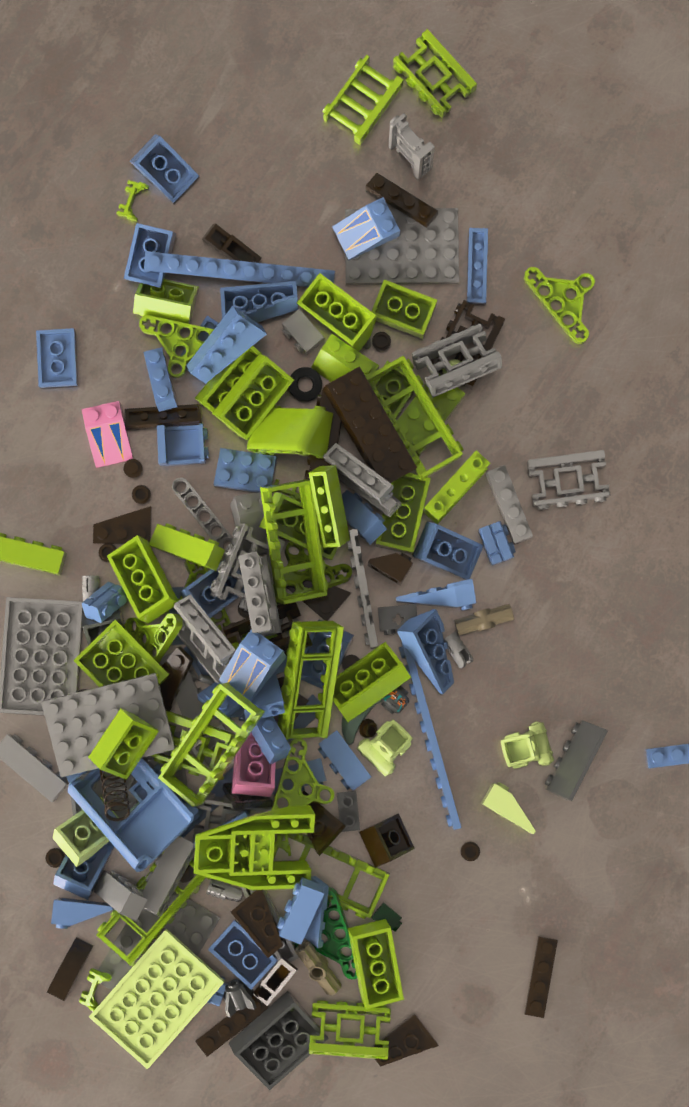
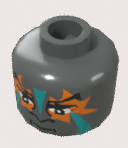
[381,685,409,714]

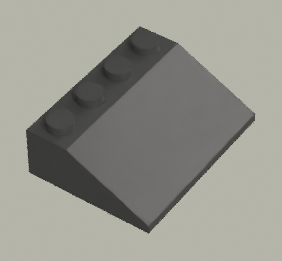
[545,720,608,801]
[229,991,329,1090]

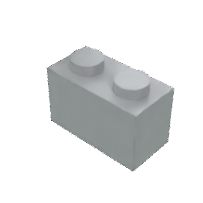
[282,309,324,355]

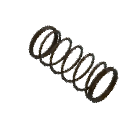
[100,770,130,821]

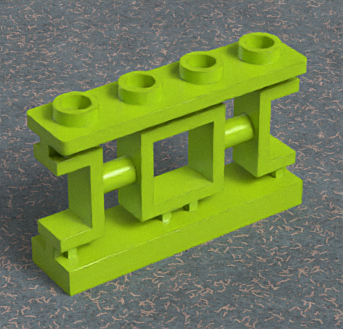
[393,29,477,118]
[150,711,237,780]
[309,1000,391,1060]

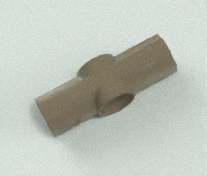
[454,604,514,636]
[295,941,342,996]

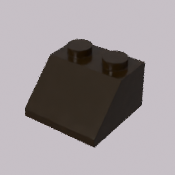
[368,553,413,586]
[359,813,415,868]

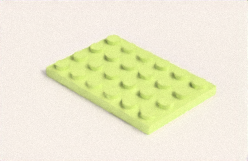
[89,929,225,1069]

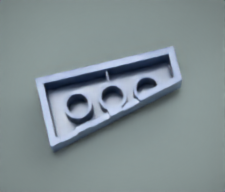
[220,281,299,322]
[186,306,267,384]

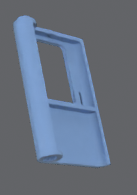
[67,758,194,872]

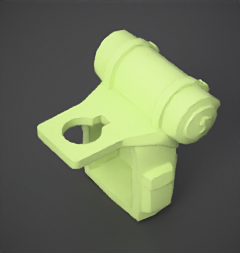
[357,720,413,776]
[501,722,554,769]

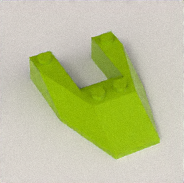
[194,805,315,890]

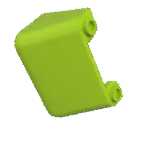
[247,405,333,459]

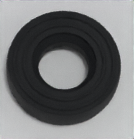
[288,367,322,402]

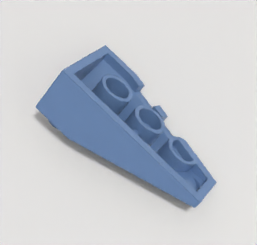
[396,579,476,611]
[397,609,454,694]

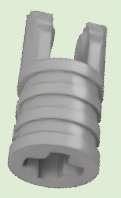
[82,575,100,601]
[444,631,474,668]
[206,878,243,902]

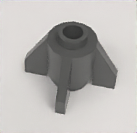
[223,979,257,1017]

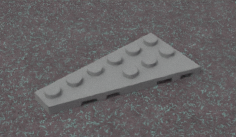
[347,529,378,649]

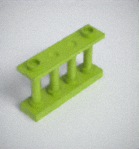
[323,54,404,145]
[423,450,490,524]

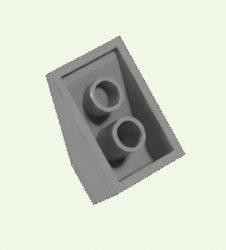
[230,492,279,555]

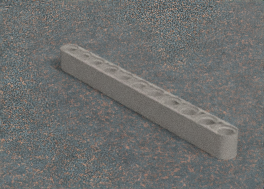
[172,477,299,636]

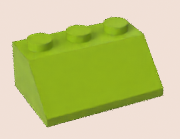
[133,279,199,324]
[311,334,379,382]
[88,708,159,780]

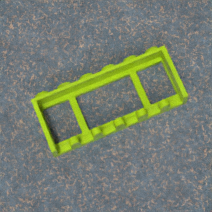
[366,355,464,481]
[260,479,328,604]
[277,621,344,740]
[158,682,265,807]
[273,833,390,919]
[96,850,210,967]

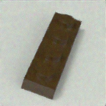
[366,173,438,228]
[125,404,202,429]
[524,936,558,1018]
[195,995,269,1057]

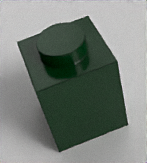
[371,902,402,932]

